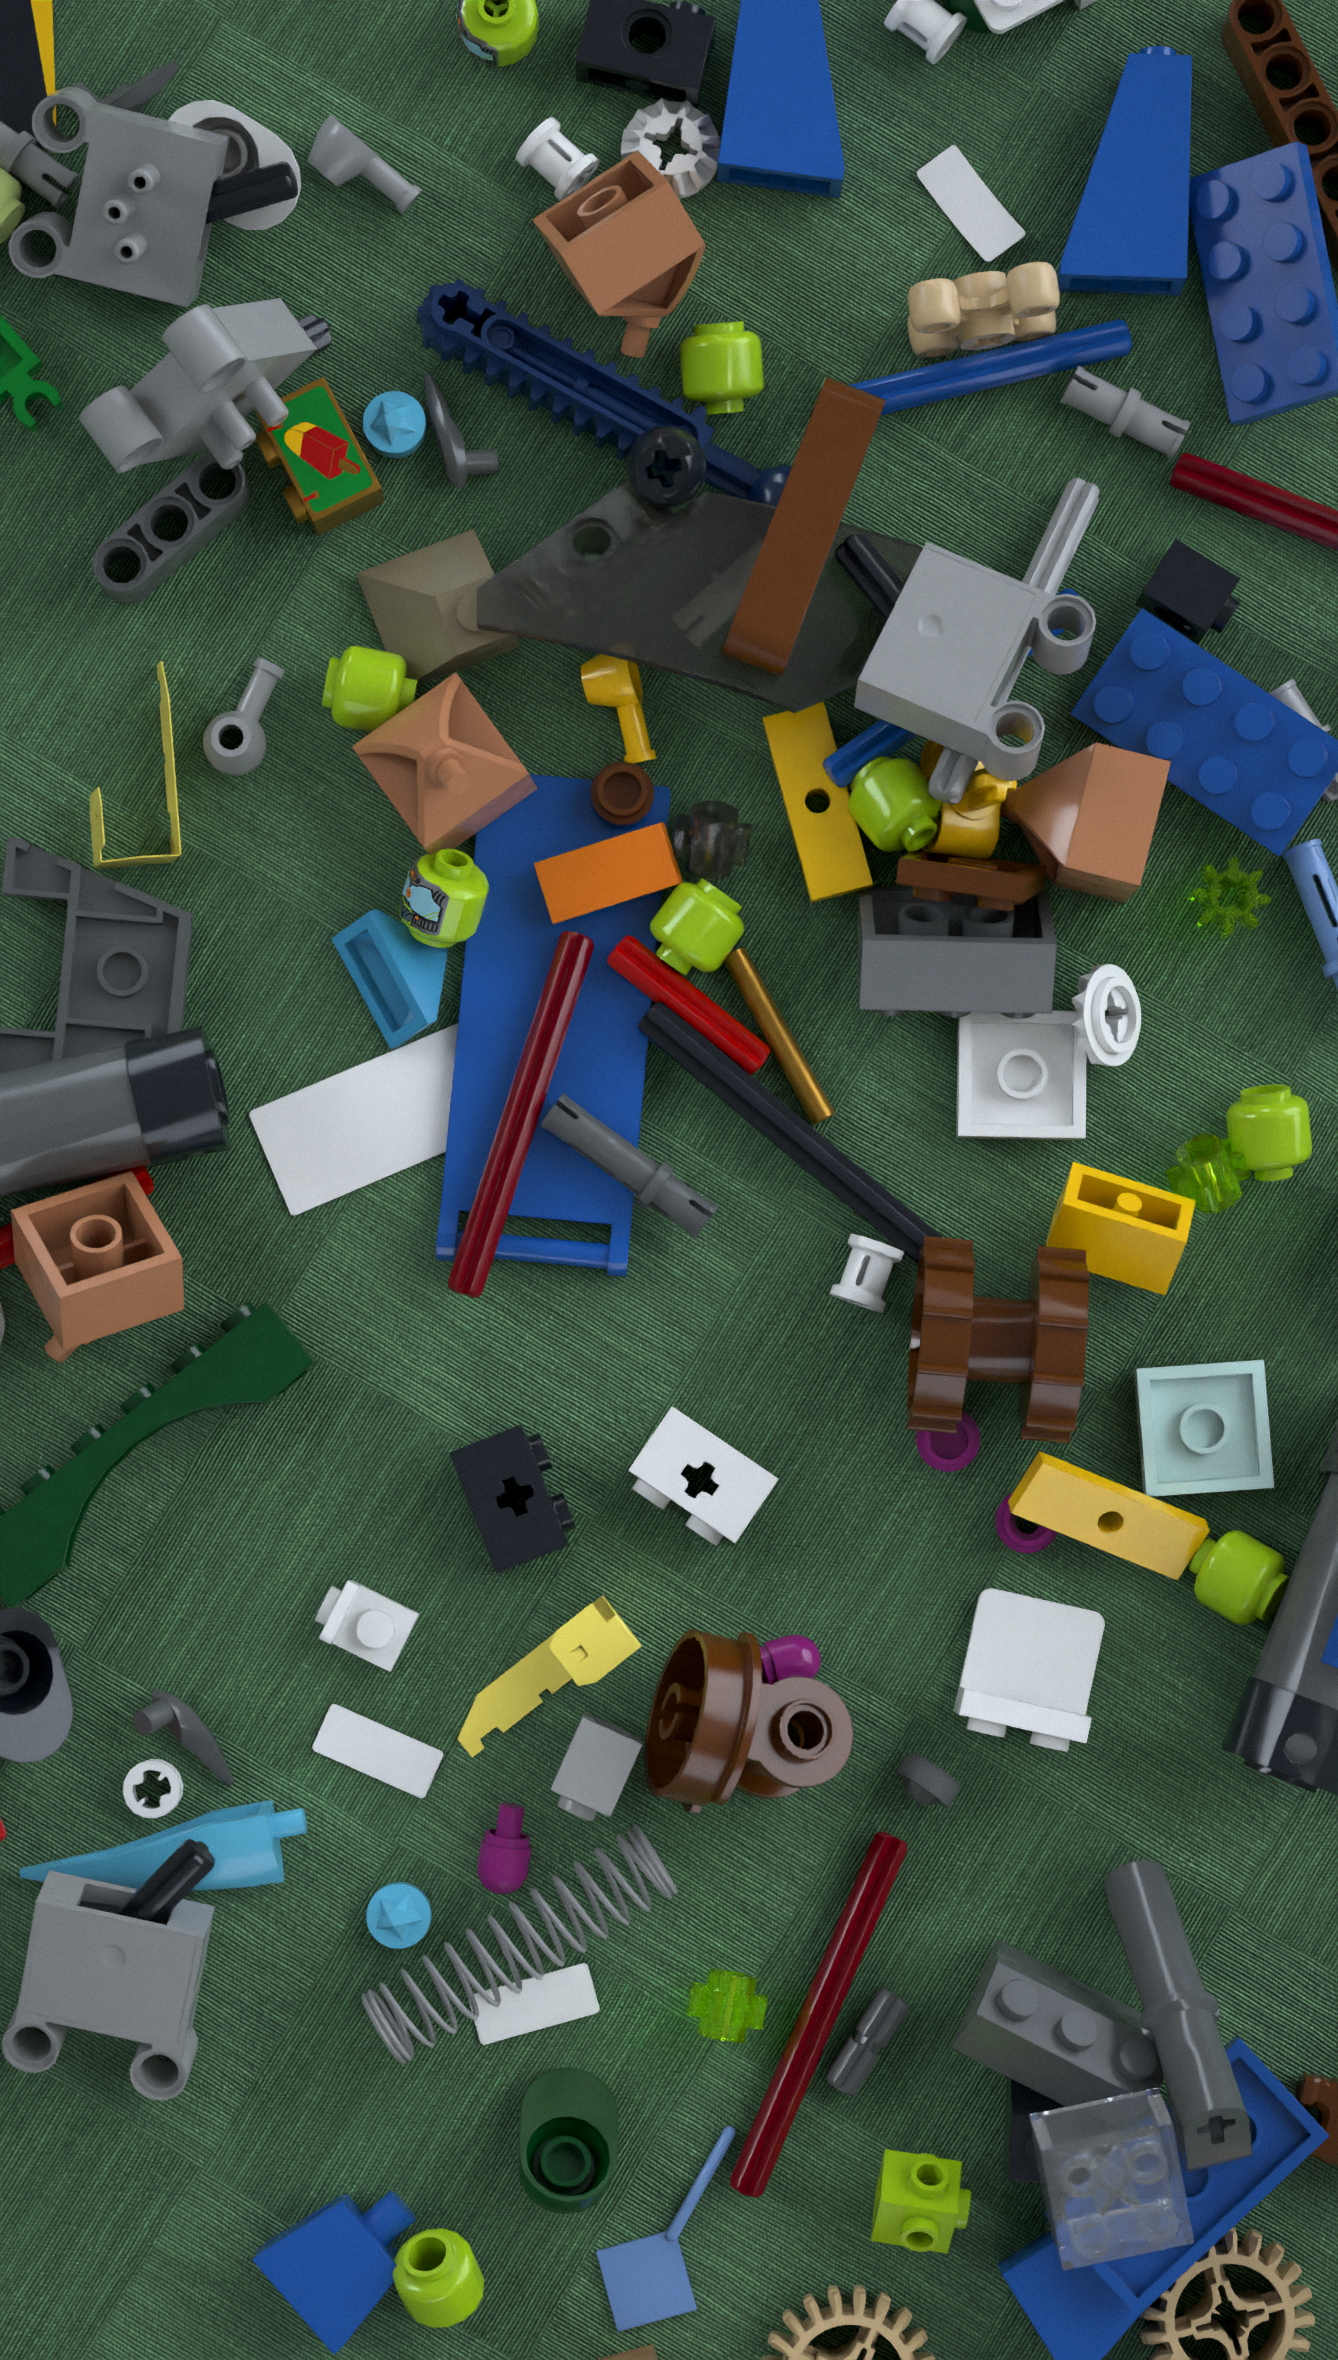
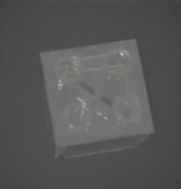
[1029,2088,1194,2271]

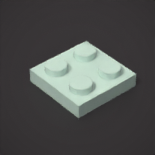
[1133,1360,1274,1497]

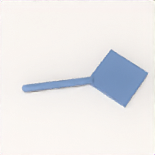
[596,2126,736,2332]

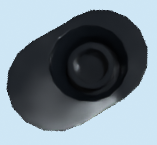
[0,1608,74,1763]

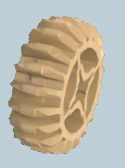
[1140,2227,1315,2360]
[761,2285,935,2360]

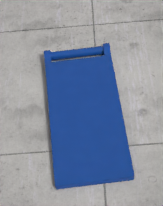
[436,774,671,1277]

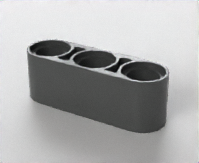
[92,453,250,604]

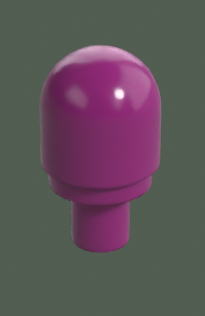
[760,1634,821,1685]
[477,1802,532,1895]

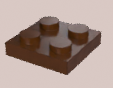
[896,849,1047,911]

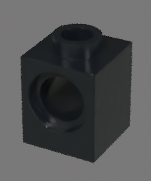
[1135,538,1240,644]

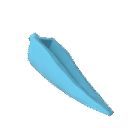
[19,1800,307,1892]

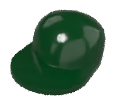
[517,2068,618,2214]

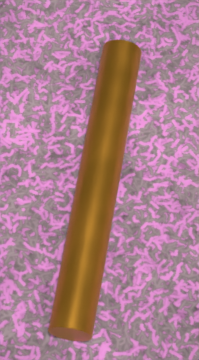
[723,947,835,1126]

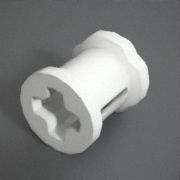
[884,0,967,64]
[515,117,599,201]
[830,1234,904,1313]

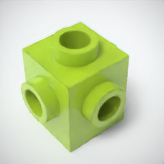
[870,2149,971,2254]

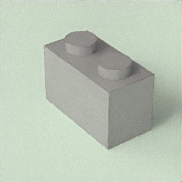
[550,1712,643,1822]

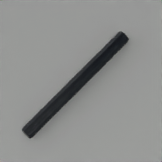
[637,1002,942,1265]

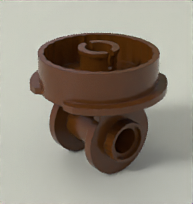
[644,1629,853,1813]

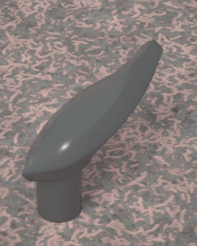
[71,60,181,129]
[424,374,498,489]
[133,1688,234,1788]

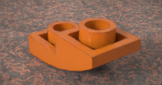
[533,822,683,924]

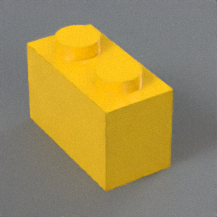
[1045,1162,1196,1295]

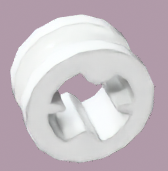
[123,1759,184,1819]

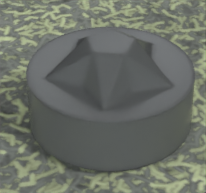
[895,1752,961,1808]

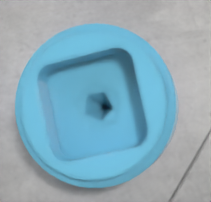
[363,391,427,458]
[366,1882,432,1949]

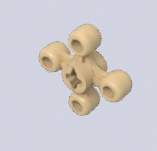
[907,262,1060,358]

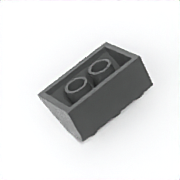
[857,886,1057,1019]
[951,1939,1165,2137]

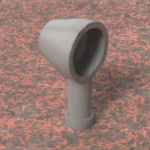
[307,114,423,214]
[203,657,285,776]

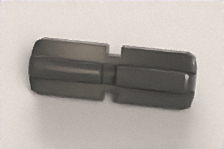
[826,1988,909,2096]

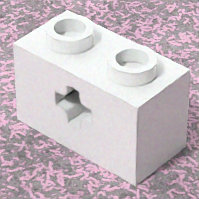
[628,1406,778,1546]

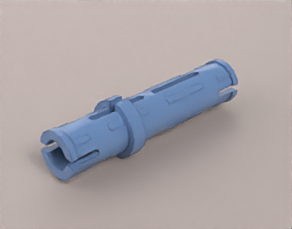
[1282,838,1338,991]

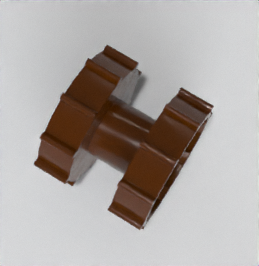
[906,1236,1090,1443]

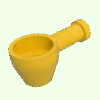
[581,643,656,764]

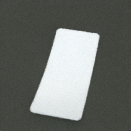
[917,145,1026,262]

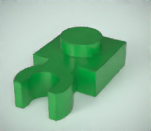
[0,315,64,433]

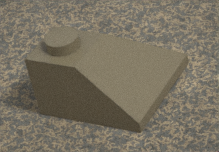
[356,529,519,686]

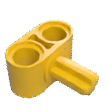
[920,739,1017,859]

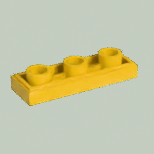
[762,702,873,903]
[1008,1451,1210,1581]

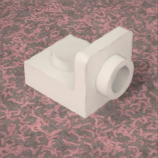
[315,1580,420,1672]

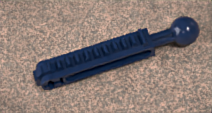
[416,279,792,539]

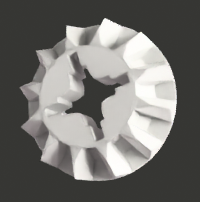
[621,98,720,199]
[1071,964,1141,1066]

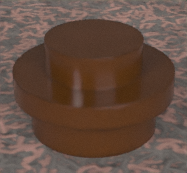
[591,762,654,826]

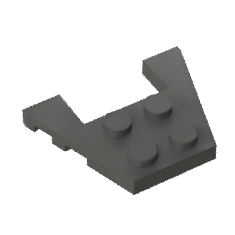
[0,837,194,1073]

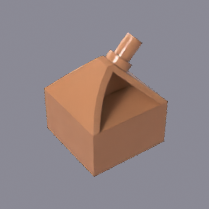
[532,150,706,358]
[352,672,538,855]
[1000,742,1171,903]
[11,1171,184,1363]

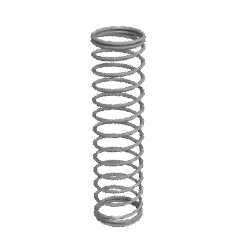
[361,1824,678,2065]

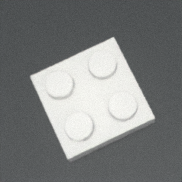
[956,1011,1087,1140]

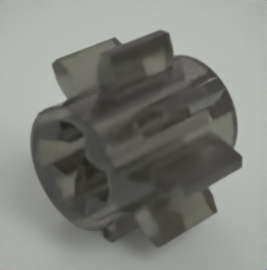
[672,801,751,880]

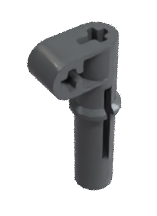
[1103,1860,1252,2173]

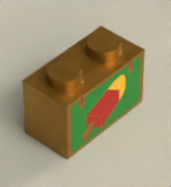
[255,377,385,536]

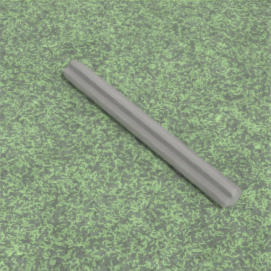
[928,478,1100,805]

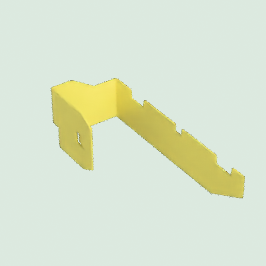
[90,661,181,869]
[457,1595,642,1758]

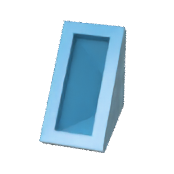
[331,909,448,1050]

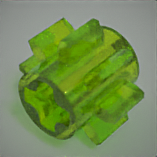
[1188,857,1271,939]
[1166,1134,1251,1213]
[687,1968,768,2043]

